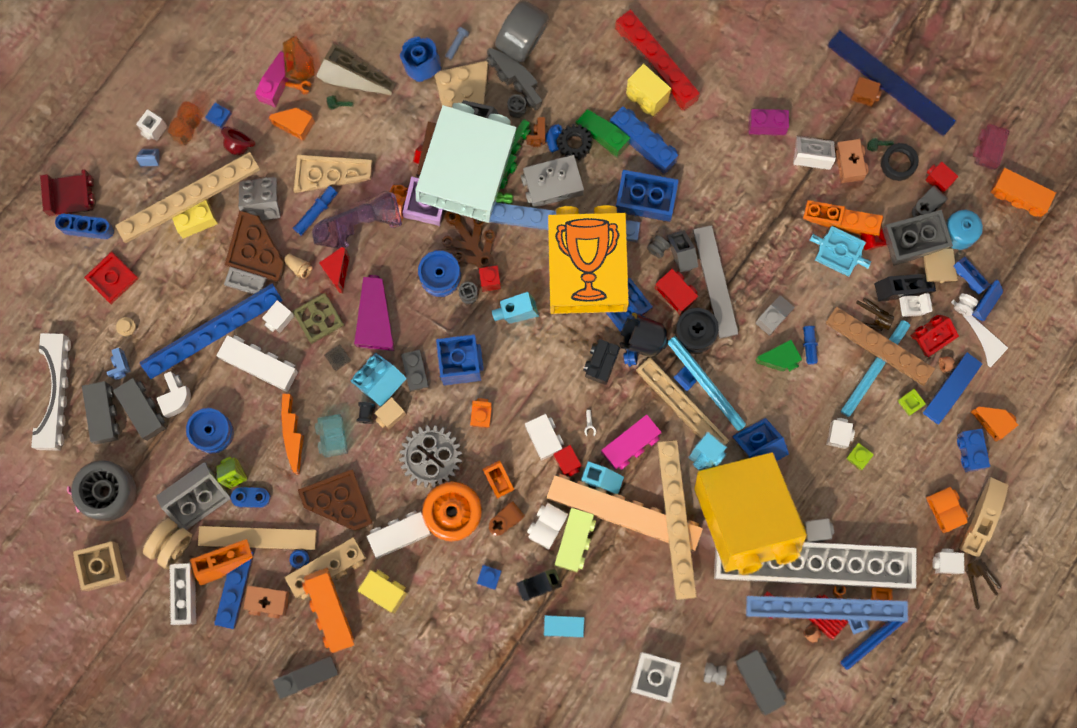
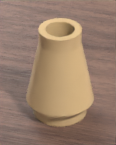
[284,253,312,279]

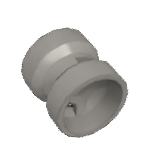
[703,662,727,686]

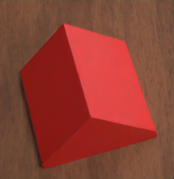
[319,247,350,294]

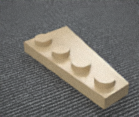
[294,155,373,193]

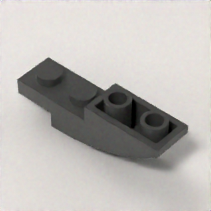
[486,48,542,111]

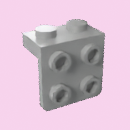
[239,177,281,220]

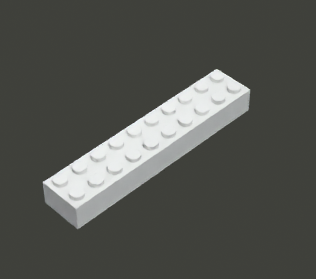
[714,542,916,589]

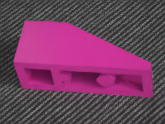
[255,51,297,108]

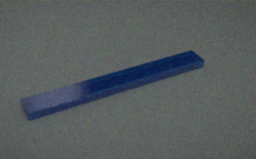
[827,30,956,137]

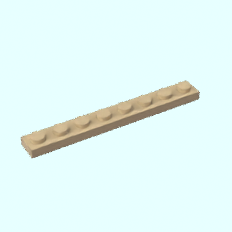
[115,152,260,243]
[657,440,696,600]

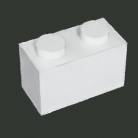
[525,414,564,461]

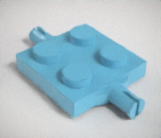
[809,226,872,277]

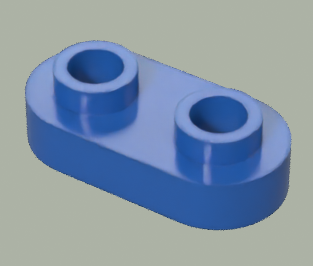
[231,487,271,508]

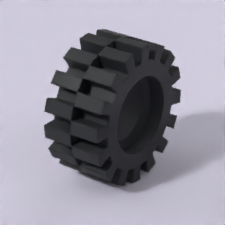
[558,124,592,160]

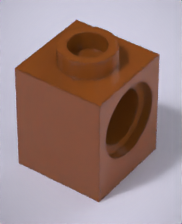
[850,77,882,107]

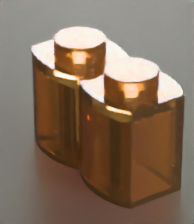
[168,101,203,145]

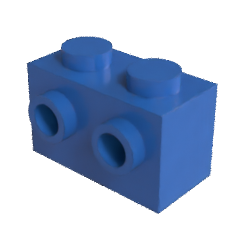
[957,429,990,473]

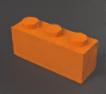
[990,168,1056,217]

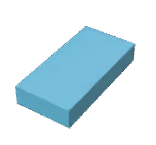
[544,616,584,637]

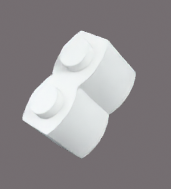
[527,503,568,550]

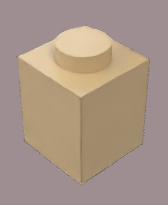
[375,397,406,429]

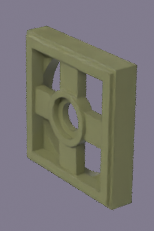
[292,293,344,344]

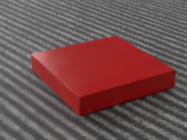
[84,251,139,304]

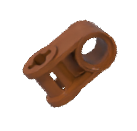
[489,501,525,536]

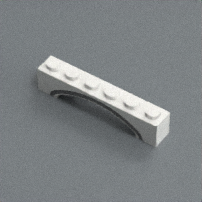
[31,333,71,451]

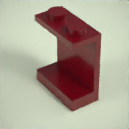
[40,169,95,216]

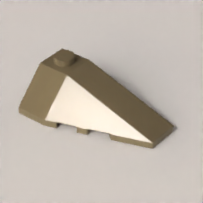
[316,43,396,95]

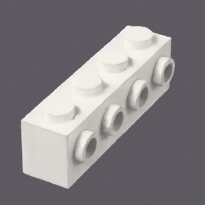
[216,335,298,392]

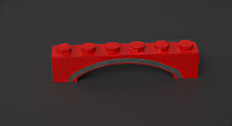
[615,9,700,112]

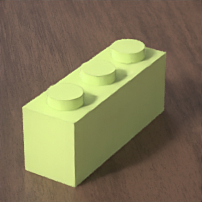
[555,508,596,572]

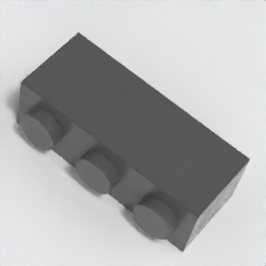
[113,378,166,441]
[82,381,120,445]
[734,650,787,716]

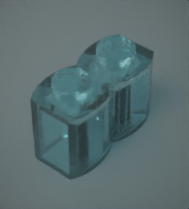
[315,414,348,458]

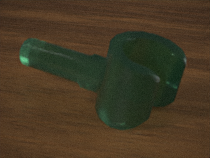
[326,96,353,110]
[867,138,894,151]

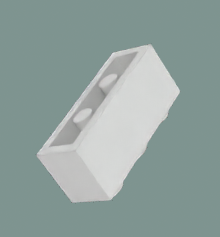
[367,511,431,559]
[170,563,196,625]

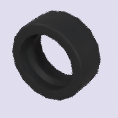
[881,143,919,181]

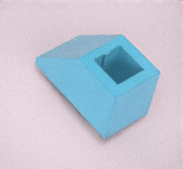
[581,461,624,494]

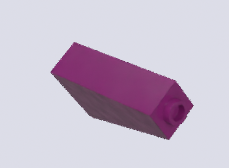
[354,275,395,351]

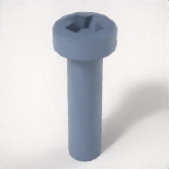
[445,27,469,60]

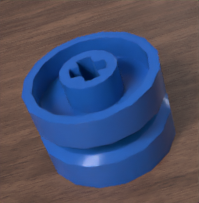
[418,250,461,297]
[186,408,234,454]

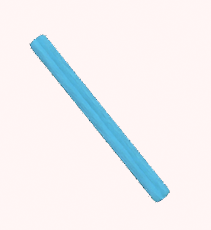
[841,320,910,417]
[668,336,746,431]

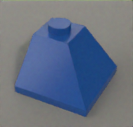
[733,418,789,461]

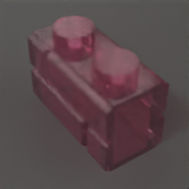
[973,124,1010,170]

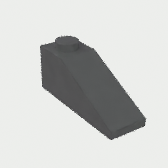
[272,656,339,699]

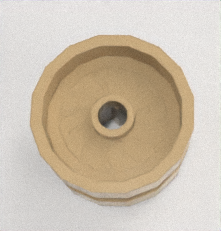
[143,518,192,570]

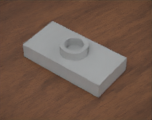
[224,267,267,294]

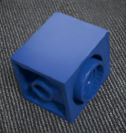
[436,335,484,386]

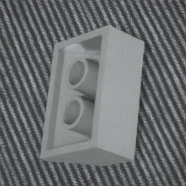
[156,462,231,530]

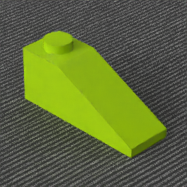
[217,457,248,489]

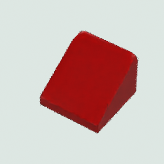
[860,227,887,251]

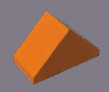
[482,460,514,499]

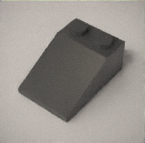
[883,210,953,266]

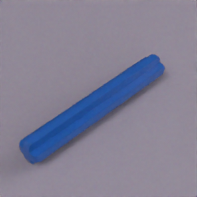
[840,621,904,670]

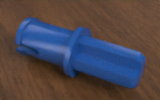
[803,326,818,365]

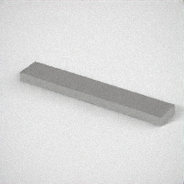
[693,225,738,339]

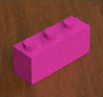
[601,415,662,470]

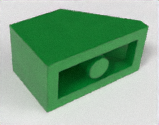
[755,340,802,372]

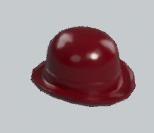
[221,126,256,155]

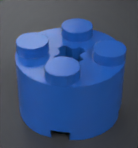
[400,37,441,82]

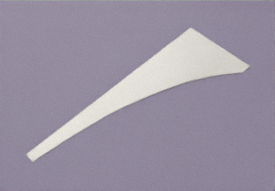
[951,299,1008,368]

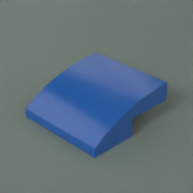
[605,278,653,331]

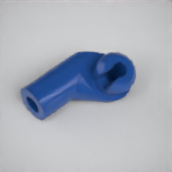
[545,124,562,152]

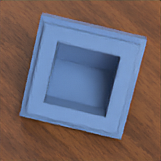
[136,149,159,166]
[848,620,870,634]

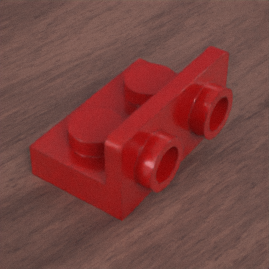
[910,315,959,357]

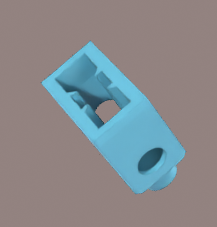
[492,292,539,323]

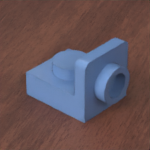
[107,348,131,380]

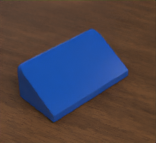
[972,280,1003,321]

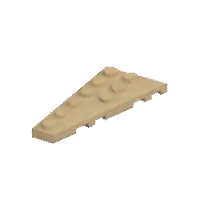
[435,61,488,108]

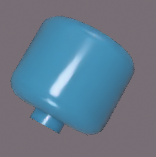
[946,209,983,250]

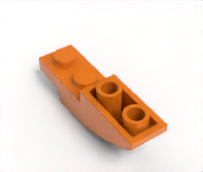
[803,200,883,236]

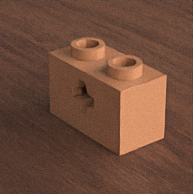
[835,139,868,183]
[243,586,290,619]

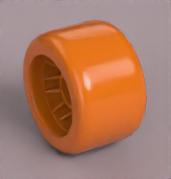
[422,482,482,541]

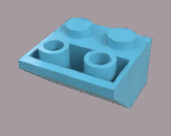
[351,353,407,407]

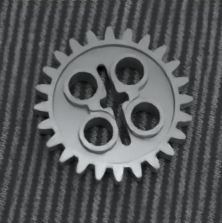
[399,425,462,488]

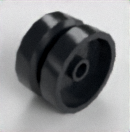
[675,308,719,354]

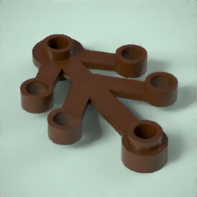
[442,211,495,269]

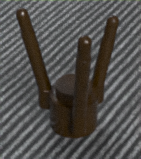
[856,298,894,331]
[966,558,1002,610]

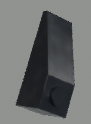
[874,274,936,302]

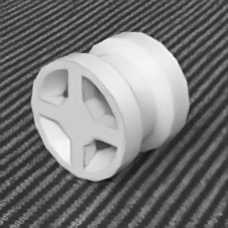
[954,294,978,316]

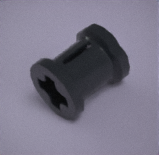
[356,402,376,424]

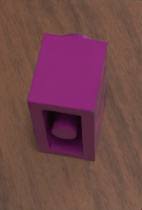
[748,109,789,135]

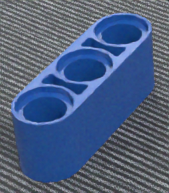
[55,214,114,239]

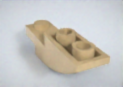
[959,477,1009,558]

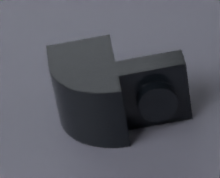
[516,568,562,602]

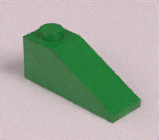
[575,109,630,158]

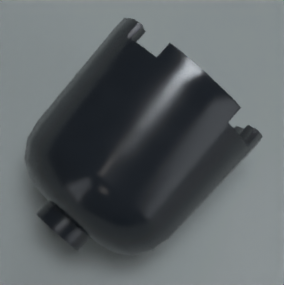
[620,312,669,357]

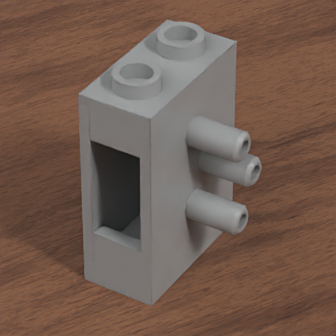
[521,155,584,208]

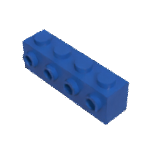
[610,106,678,175]

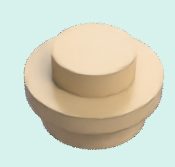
[116,317,136,336]

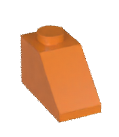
[269,108,315,141]
[971,407,1018,442]

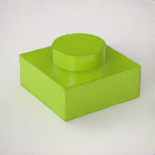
[898,389,926,416]
[846,443,874,470]

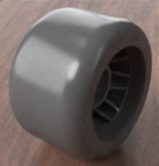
[495,0,550,62]
[71,460,136,521]

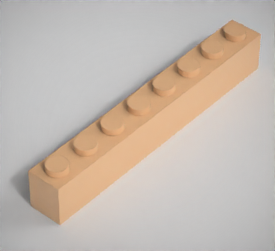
[547,474,703,552]

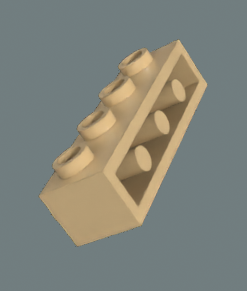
[284,537,367,600]

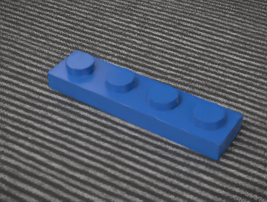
[214,552,254,629]

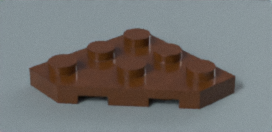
[225,210,285,282]
[298,469,373,531]

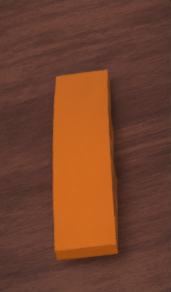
[281,394,304,474]

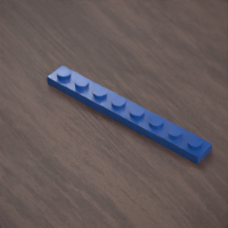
[140,284,283,379]

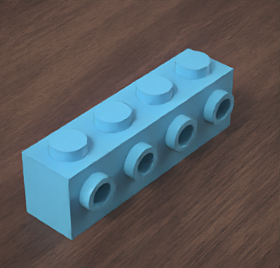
[688,432,727,471]

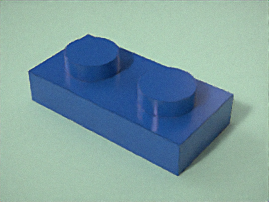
[953,257,991,294]

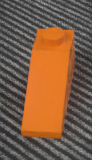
[190,539,253,585]

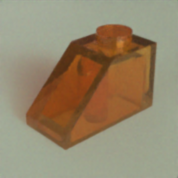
[283,36,315,82]

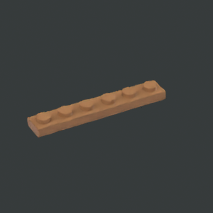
[826,307,935,386]

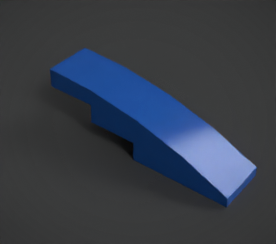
[923,352,983,425]

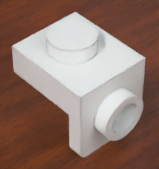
[899,293,932,317]

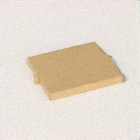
[924,249,957,283]

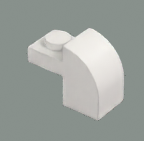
[157,372,191,418]

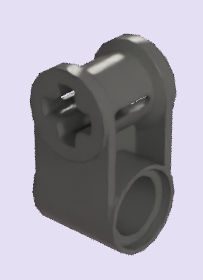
[912,185,948,217]

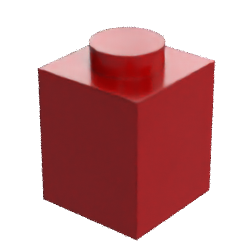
[925,162,959,193]
[479,265,501,292]
[553,445,581,477]

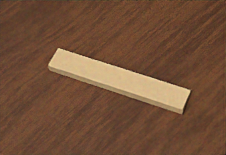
[636,357,729,446]
[198,526,317,550]

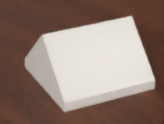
[793,136,836,170]

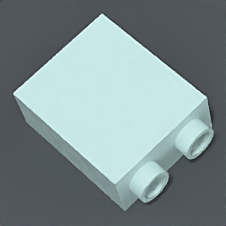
[416,103,516,223]

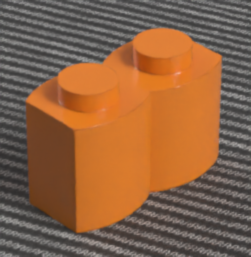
[926,487,968,533]

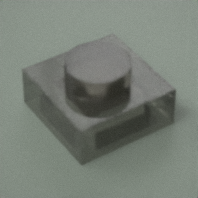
[324,344,351,371]

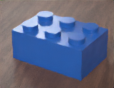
[616,170,679,222]

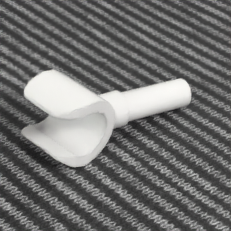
[584,410,596,436]

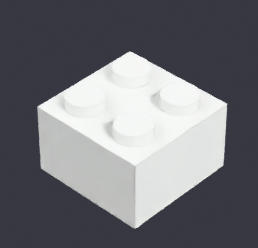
[630,652,681,703]

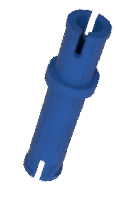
[293,186,338,236]

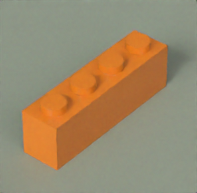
[302,567,354,653]

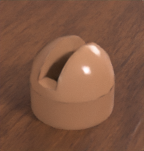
[939,356,955,373]
[804,625,821,642]

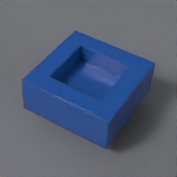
[205,103,232,129]
[674,365,697,391]
[477,565,502,590]

